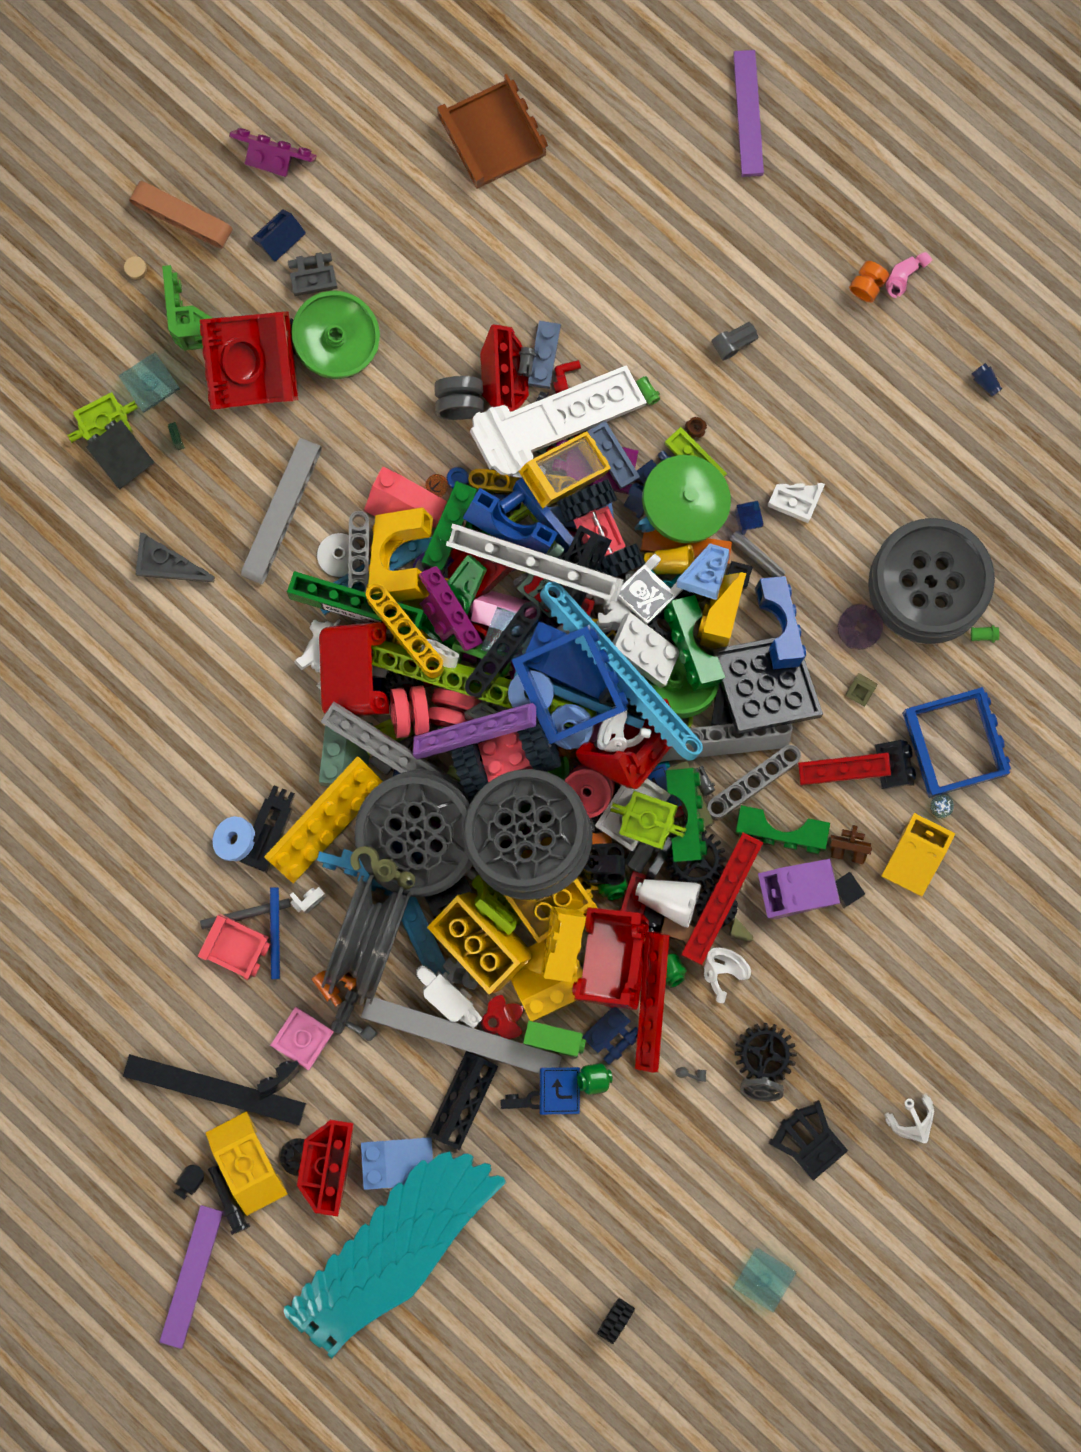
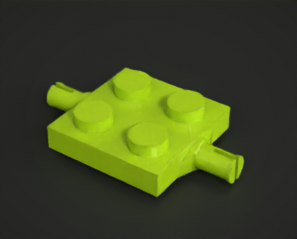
[67,392,139,443]
[610,791,686,849]

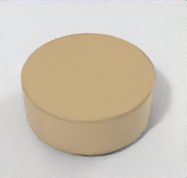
[124,256,147,280]

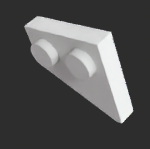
[768,483,825,523]

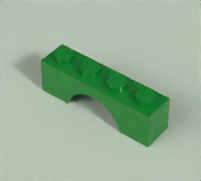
[422,481,477,575]
[664,595,725,691]
[666,768,707,862]
[735,805,830,854]

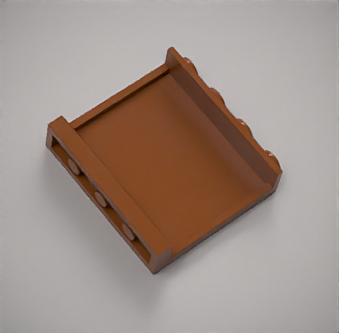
[437,74,548,189]

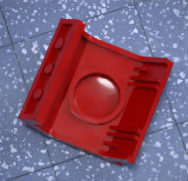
[200,311,299,410]

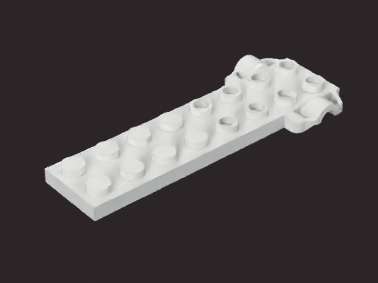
[470,366,647,476]

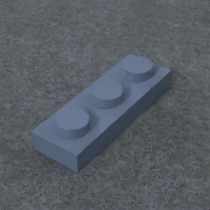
[528,321,561,389]
[587,421,640,490]

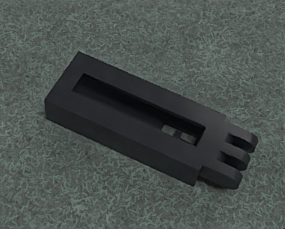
[239,785,295,873]

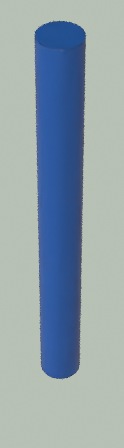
[270,887,280,979]

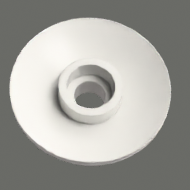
[317,533,361,577]

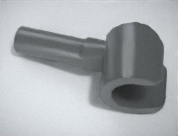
[344,1021,377,1041]

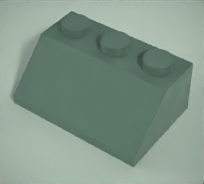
[319,722,373,787]

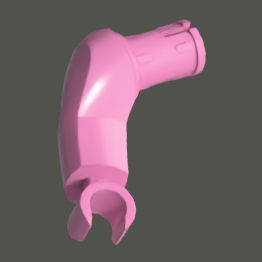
[886,252,932,298]

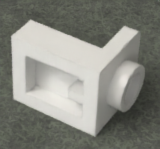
[290,887,327,914]

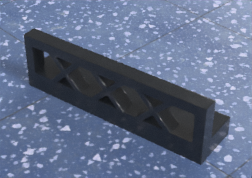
[542,525,612,612]
[427,1051,498,1151]

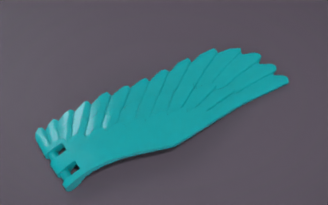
[284,1151,506,1359]

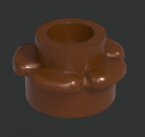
[685,417,707,438]

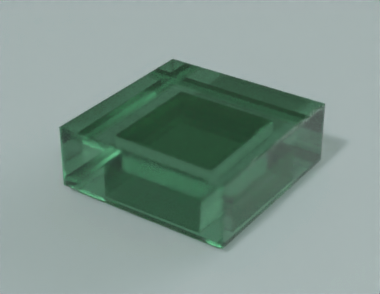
[168,422,185,450]

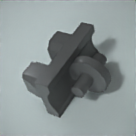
[443,956,480,989]

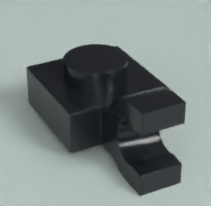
[500,1091,540,1110]

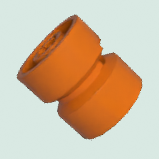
[849,260,889,303]

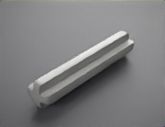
[730,531,785,577]

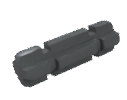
[330,990,359,1034]

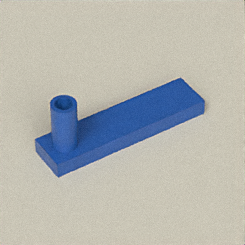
[499,478,574,553]

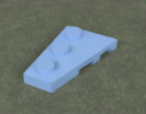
[677,544,729,600]

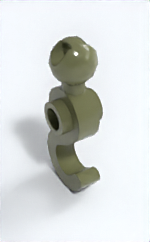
[350,846,415,890]

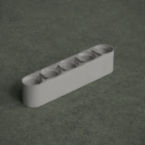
[348,511,369,622]
[707,745,801,820]

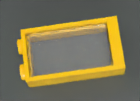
[518,431,611,509]

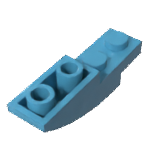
[317,849,393,896]

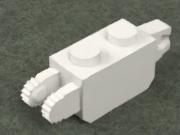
[416,965,482,1028]

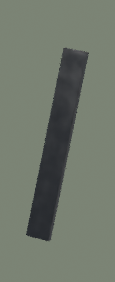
[123,1054,306,1126]

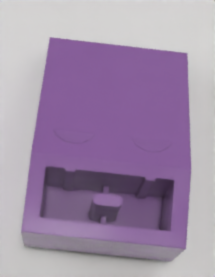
[758,859,840,919]

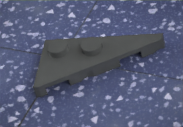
[136,532,215,583]

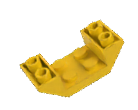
[206,1111,288,1216]

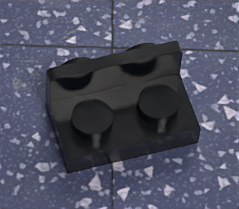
[875,740,916,789]

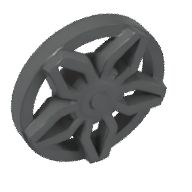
[740,1077,784,1102]

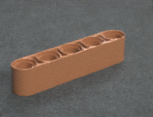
[129,181,233,249]

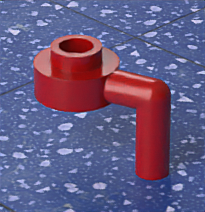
[553,360,581,394]

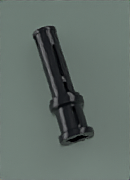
[208,1164,251,1235]

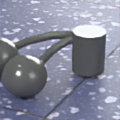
[675,1067,706,1082]

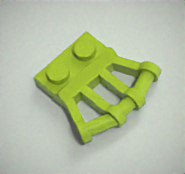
[472,875,522,935]

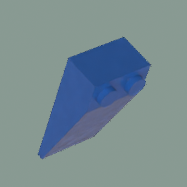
[525,622,606,700]

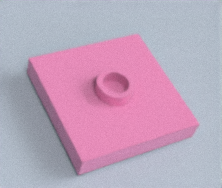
[270,1007,334,1070]

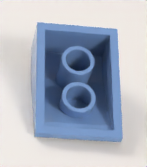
[361,1137,433,1190]

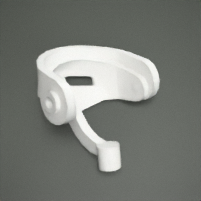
[597,706,651,752]
[704,948,751,1003]
[885,1093,934,1143]

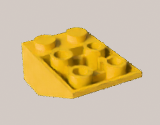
[881,813,956,897]

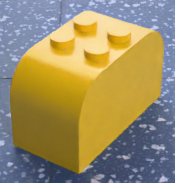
[427,892,532,995]

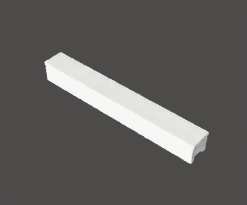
[446,524,624,602]

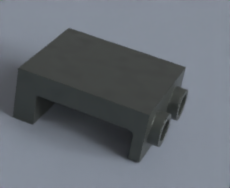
[86,419,155,490]

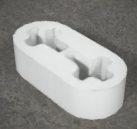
[420,639,459,668]

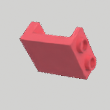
[198,914,271,980]

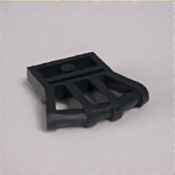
[768,1100,848,1181]

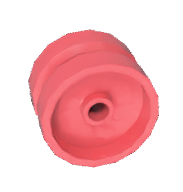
[390,685,429,738]
[428,688,481,727]
[565,764,615,818]

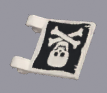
[618,554,683,625]

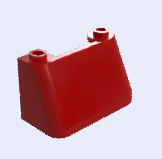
[319,623,389,717]
[575,698,672,789]
[572,907,649,1010]

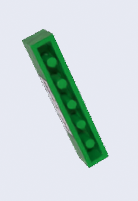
[287,571,425,635]

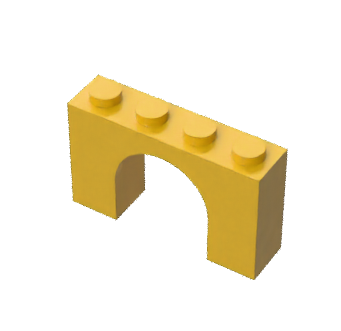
[366,507,433,602]

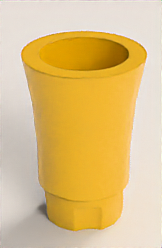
[644,544,695,575]

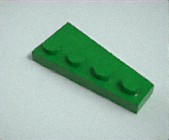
[421,555,487,649]

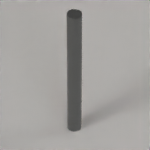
[200,898,291,929]

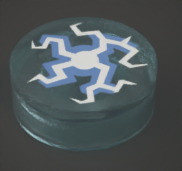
[930,795,954,818]

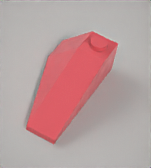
[364,467,447,528]

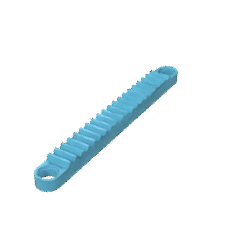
[540,582,703,760]

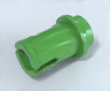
[636,376,660,406]
[971,625,999,643]

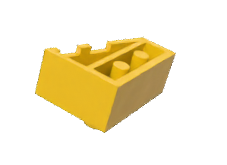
[541,906,586,982]

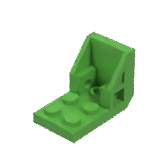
[162,265,212,351]

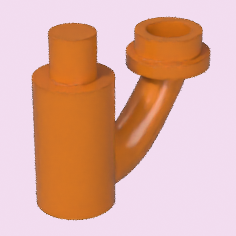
[311,970,357,1007]

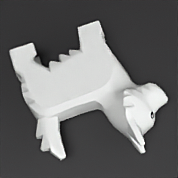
[593,571,643,633]
[294,619,341,690]

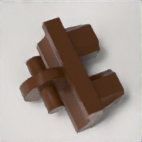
[830,825,872,864]

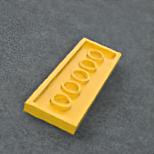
[264,756,383,884]

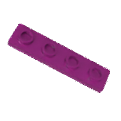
[229,128,317,177]
[419,566,483,652]

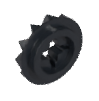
[280,1138,305,1176]

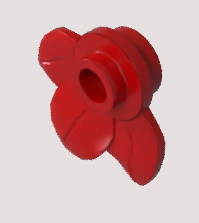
[481,994,524,1039]

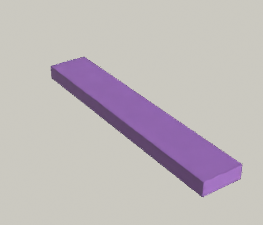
[733,50,764,177]
[413,703,537,759]
[160,1205,224,1349]

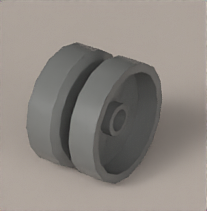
[434,376,484,420]

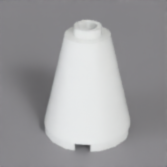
[635,879,701,928]

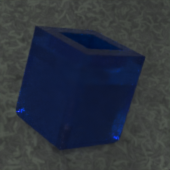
[735,501,764,535]

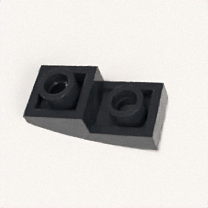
[257,1060,299,1100]

